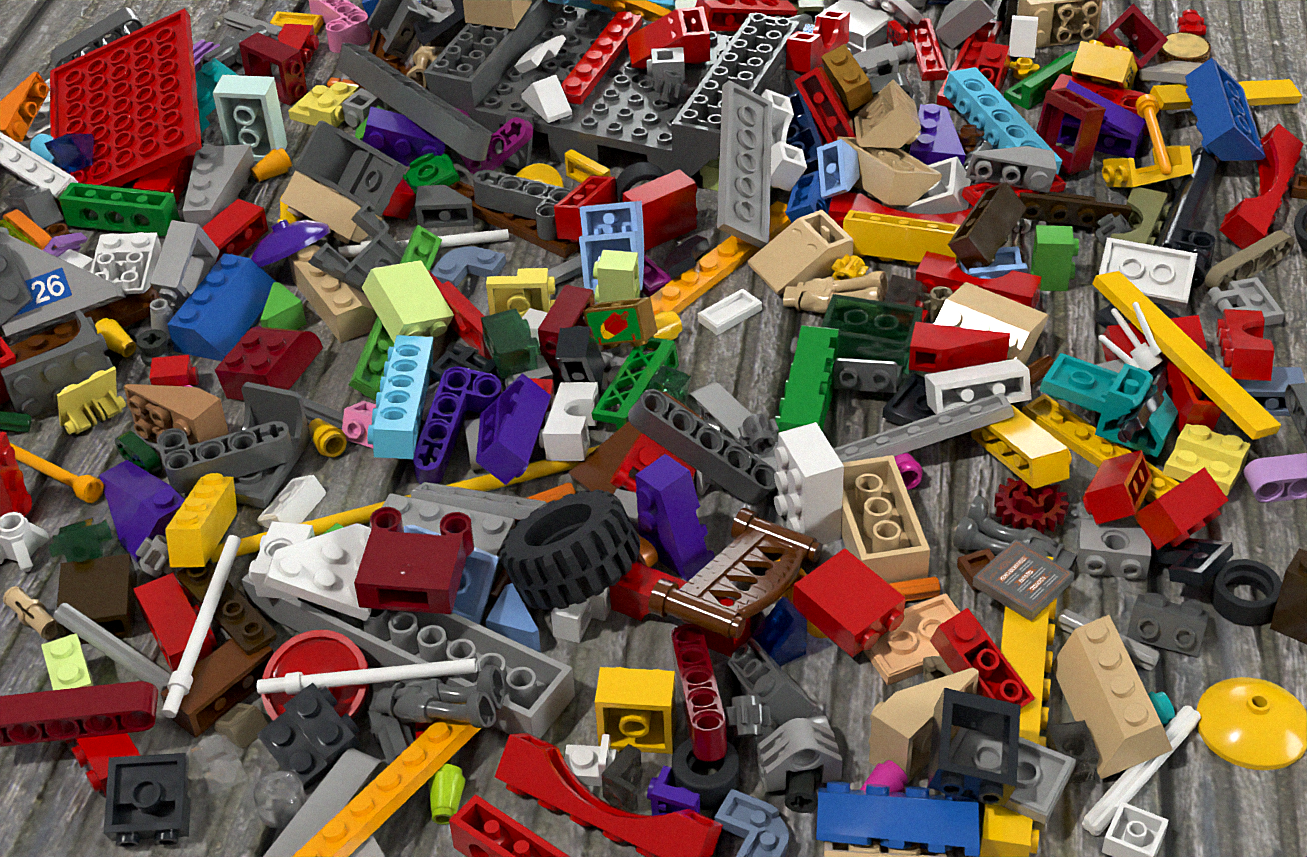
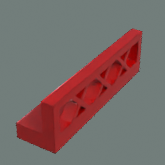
[428,270,505,360]

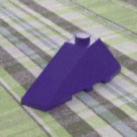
[99,460,185,563]

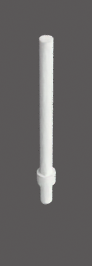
[338,229,509,258]
[161,535,241,718]
[257,658,477,695]

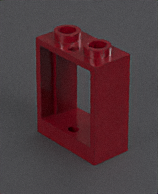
[1096,3,1168,72]
[239,32,308,106]
[1036,88,1106,175]
[537,285,595,380]

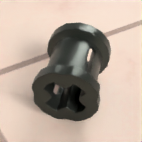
[784,767,821,813]

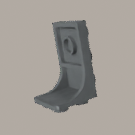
[296,121,406,217]
[0,310,113,418]
[234,382,311,509]

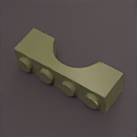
[1110,186,1170,246]

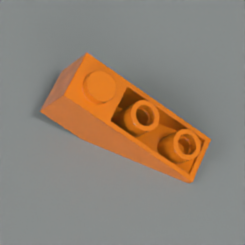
[0,72,50,142]

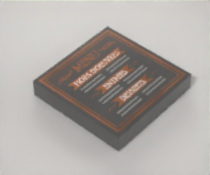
[972,539,1074,621]

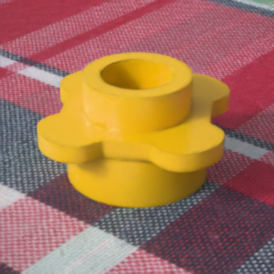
[1009,57,1040,80]

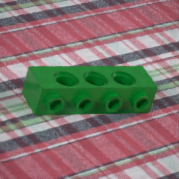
[59,182,180,237]

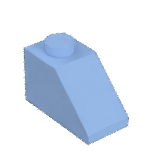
[817,139,860,199]

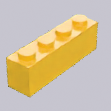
[843,210,961,265]
[971,405,1072,489]
[165,473,237,567]

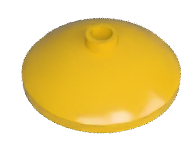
[1196,677,1307,770]

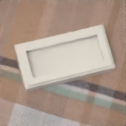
[698,289,762,335]

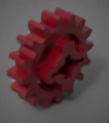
[994,477,1069,535]

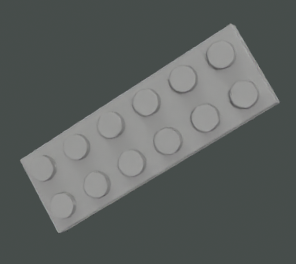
[717,80,772,249]

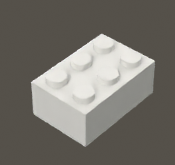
[774,423,844,544]

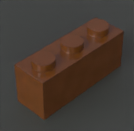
[160,638,274,738]

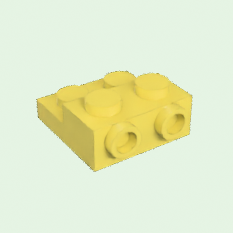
[288,82,359,128]
[486,268,555,331]
[1162,424,1251,496]

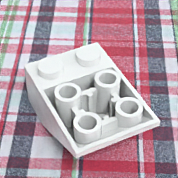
[90,232,162,294]

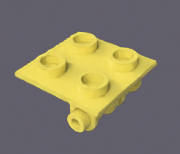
[57,367,126,434]

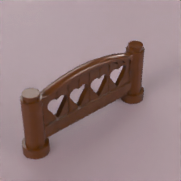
[648,508,822,639]

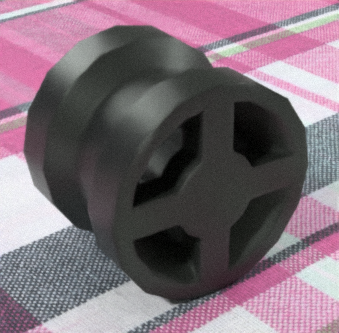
[137,329,172,367]

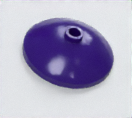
[251,219,331,267]

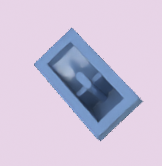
[486,583,541,653]

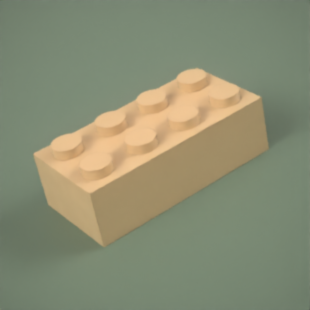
[841,455,930,583]

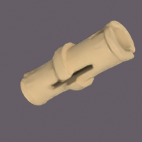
[3,586,58,640]

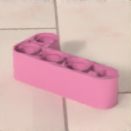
[309,0,372,53]

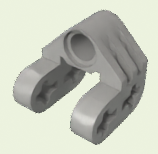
[751,715,842,793]

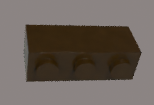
[947,182,1027,270]

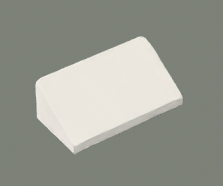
[257,475,326,528]

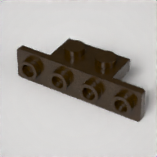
[1019,191,1132,228]
[176,561,278,655]

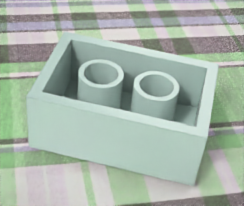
[213,75,287,162]

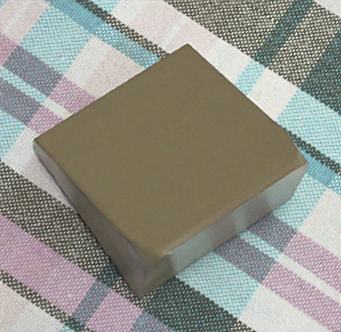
[212,703,268,749]

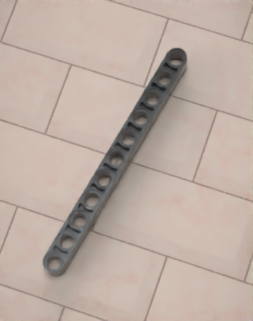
[337,43,492,161]

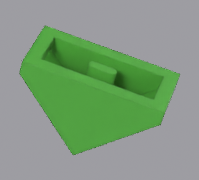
[260,282,306,330]

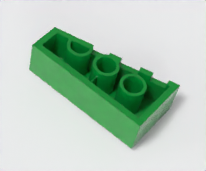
[775,325,839,434]

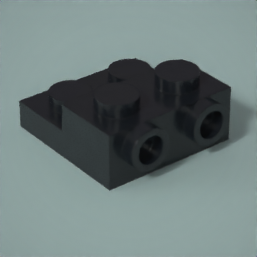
[256,682,362,793]
[103,753,191,848]

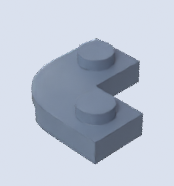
[430,247,506,287]
[715,788,789,857]

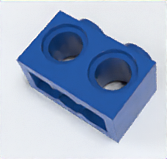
[786,170,832,223]

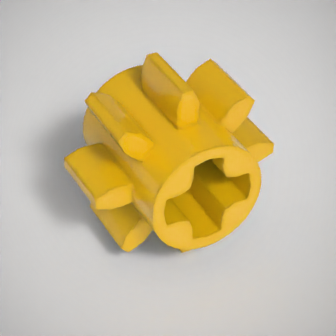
[831,254,869,280]

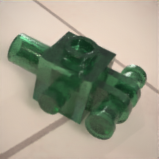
[49,518,113,562]

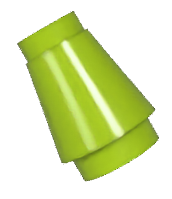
[428,764,466,825]

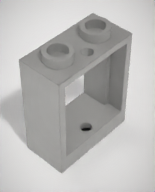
[150,220,220,312]

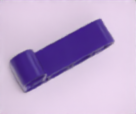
[413,367,502,484]

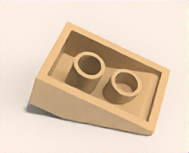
[868,668,979,782]

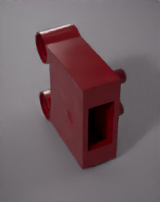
[354,507,474,615]

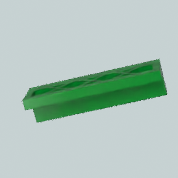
[1004,49,1078,110]
[591,337,679,431]

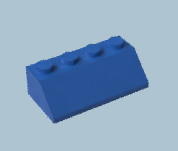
[1185,58,1266,161]
[167,253,276,361]

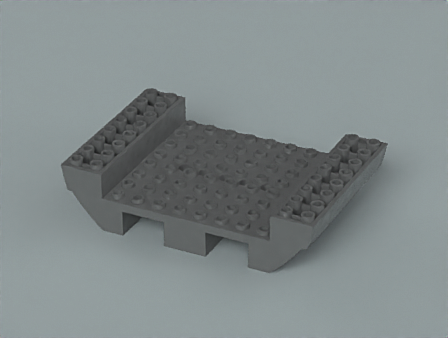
[423,0,800,182]

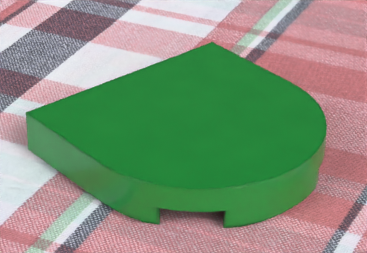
[403,153,460,203]

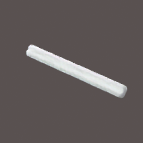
[1082,706,1201,836]

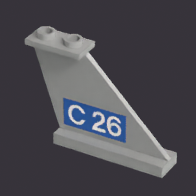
[0,227,126,338]

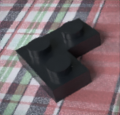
[1152,538,1234,587]

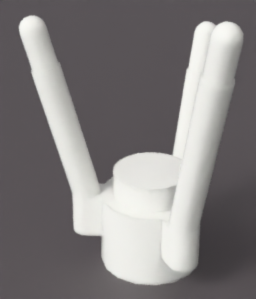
[1099,302,1163,371]

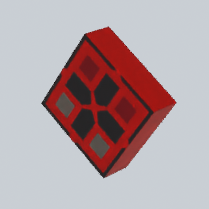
[886,20,908,47]

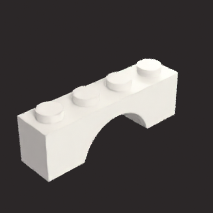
[761,89,807,192]

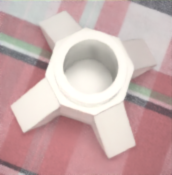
[0,512,49,572]

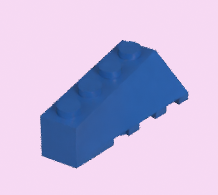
[816,781,980,857]

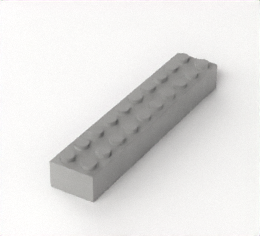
[242,573,575,739]

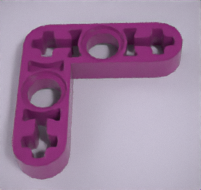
[456,108,533,174]

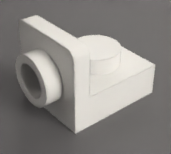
[564,734,618,787]

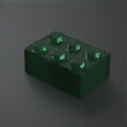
[821,294,923,375]

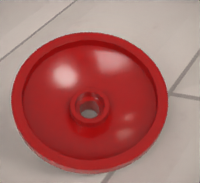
[261,630,369,721]

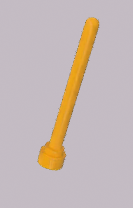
[1135,94,1172,176]
[10,443,104,503]

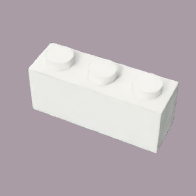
[925,359,1032,414]

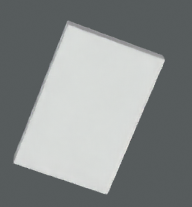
[1095,237,1197,309]

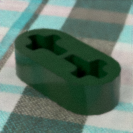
[114,431,163,475]

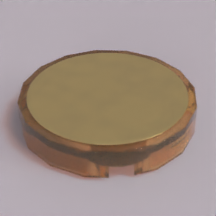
[1158,32,1211,63]

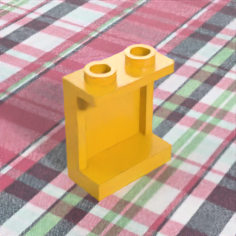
[1102,145,1194,187]

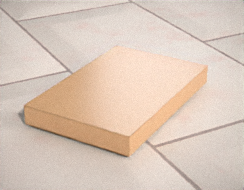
[863,593,960,685]

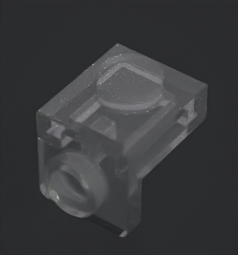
[190,735,246,794]

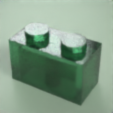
[481,308,541,378]

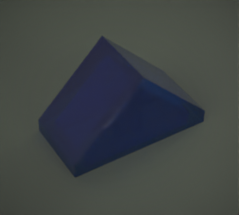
[44,134,94,174]
[751,596,807,667]

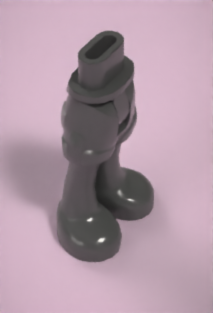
[953,495,1077,571]
[374,665,505,728]

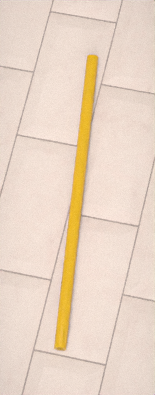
[211,445,600,563]

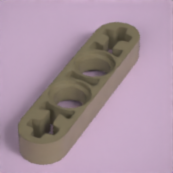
[1205,230,1295,291]

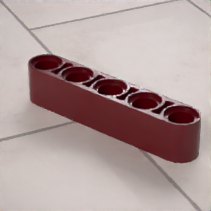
[671,624,727,761]
[0,681,158,747]

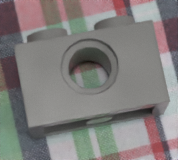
[1076,519,1151,580]

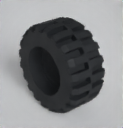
[500,489,640,611]

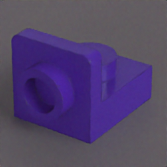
[647,765,700,816]

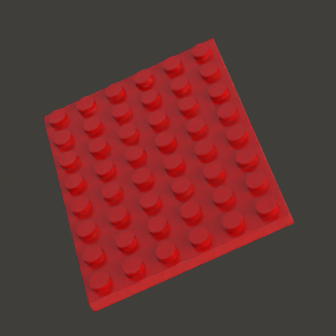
[50,8,202,213]

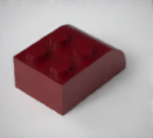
[215,326,323,401]

